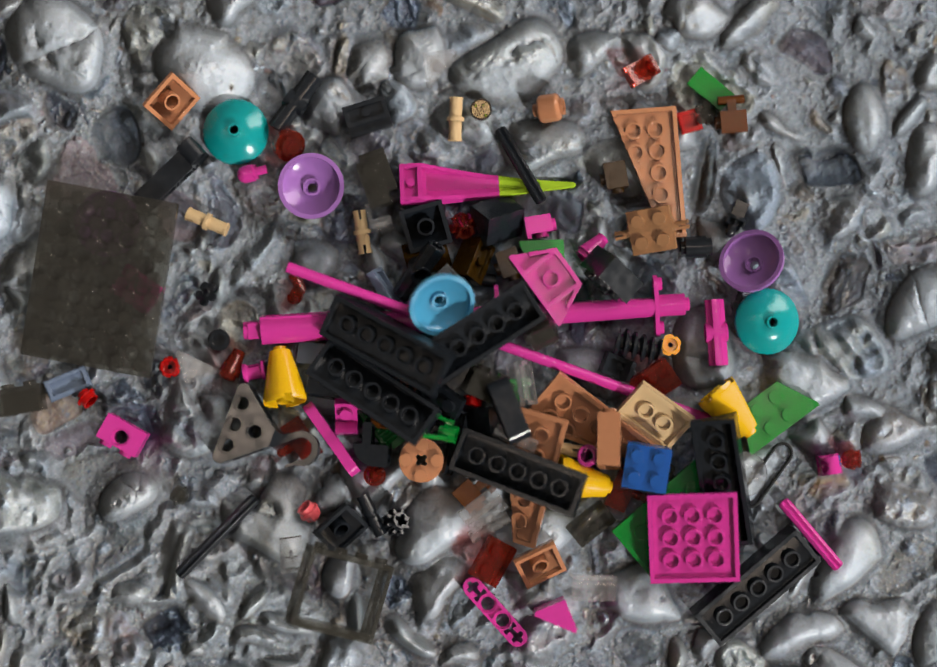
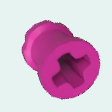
[242,360,267,383]

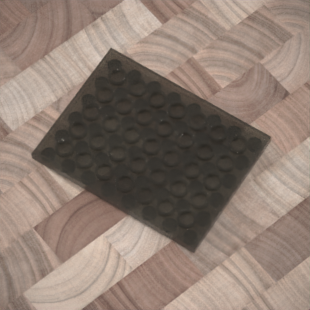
[20,180,180,378]

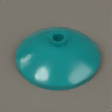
[203,99,269,165]
[734,288,799,355]

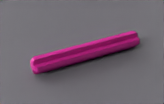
[778,498,843,571]

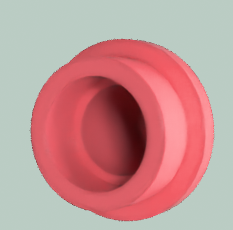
[297,500,321,523]

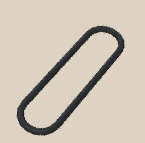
[747,442,793,508]

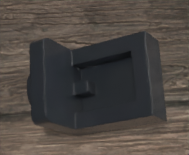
[598,351,637,383]

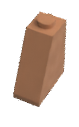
[597,408,622,470]

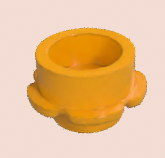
[661,334,681,356]

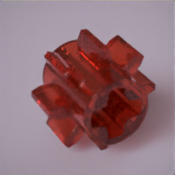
[449,212,476,239]

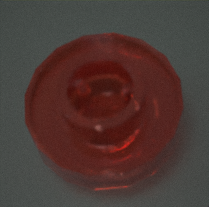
[272,129,305,162]

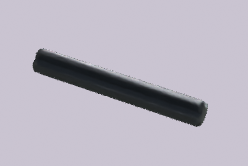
[495,126,546,205]

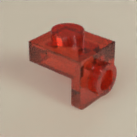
[621,53,661,89]

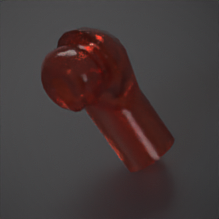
[287,274,306,304]

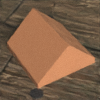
[142,72,200,131]
[512,539,567,589]

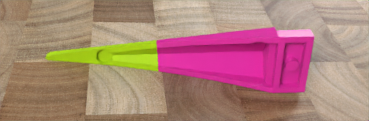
[399,163,576,206]

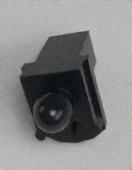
[724,199,750,237]

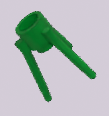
[423,415,459,444]

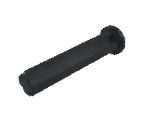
[441,411,469,476]

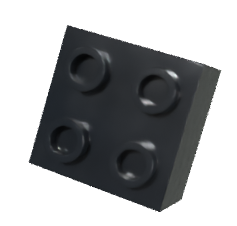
[580,245,644,304]

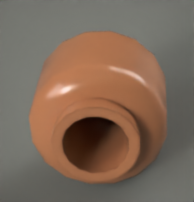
[532,93,566,123]

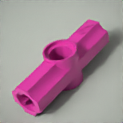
[704,299,729,366]

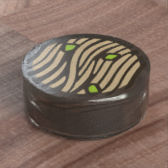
[470,98,492,121]

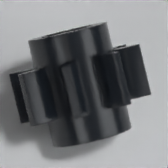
[382,508,410,537]

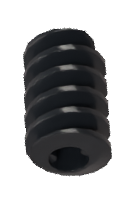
[614,327,663,365]

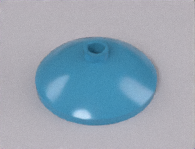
[409,273,475,336]

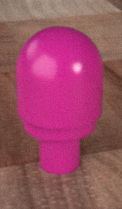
[237,164,268,183]

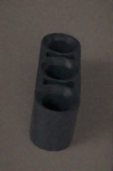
[485,376,531,445]

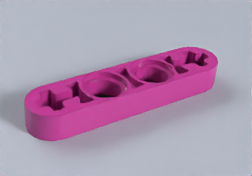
[302,401,361,477]
[463,576,527,647]

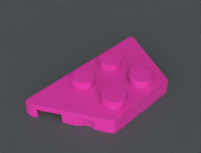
[508,248,582,327]

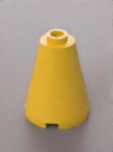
[263,345,307,408]
[698,376,757,439]
[558,454,613,498]

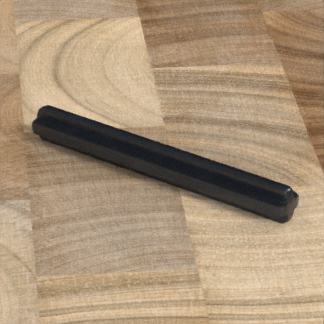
[175,495,259,579]

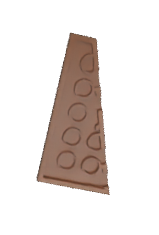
[610,106,687,238]
[529,370,657,458]
[508,406,569,549]

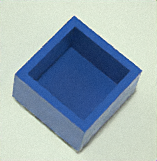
[621,440,673,494]

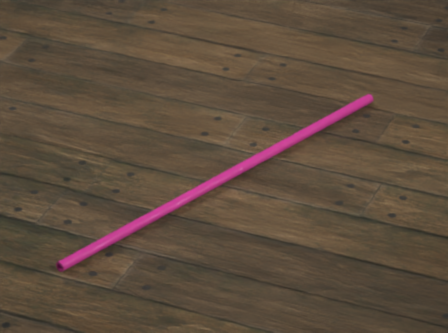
[285,262,712,419]

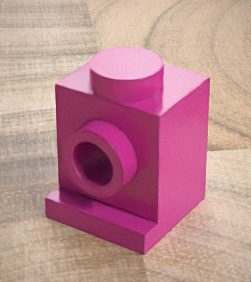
[523,213,557,241]

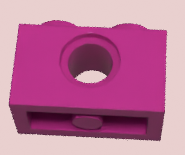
[96,413,150,459]

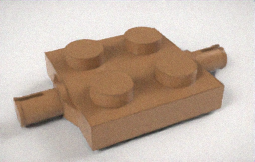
[614,204,690,256]

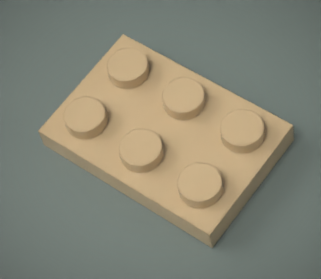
[616,380,695,447]

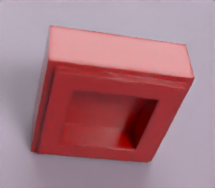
[677,108,703,135]

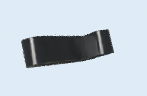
[132,136,209,214]

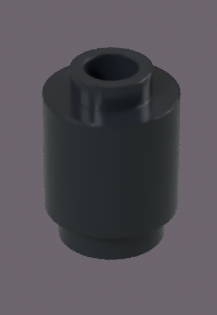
[680,236,713,259]

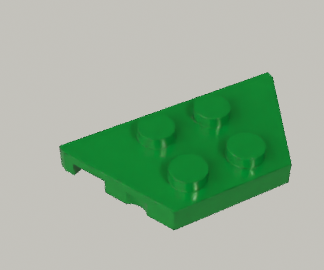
[747,382,819,455]

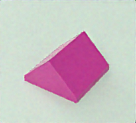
[532,596,577,633]

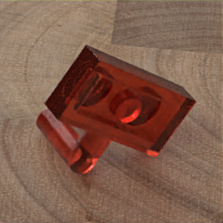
[277,415,324,460]
[604,464,647,513]

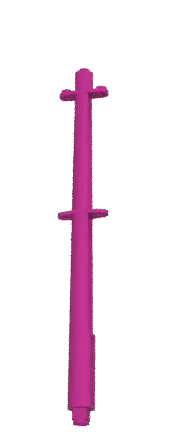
[243,275,690,345]

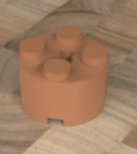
[399,438,444,483]

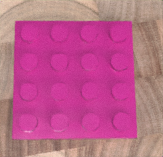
[647,492,740,584]

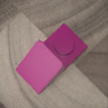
[334,398,359,435]

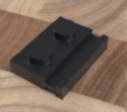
[342,95,393,139]

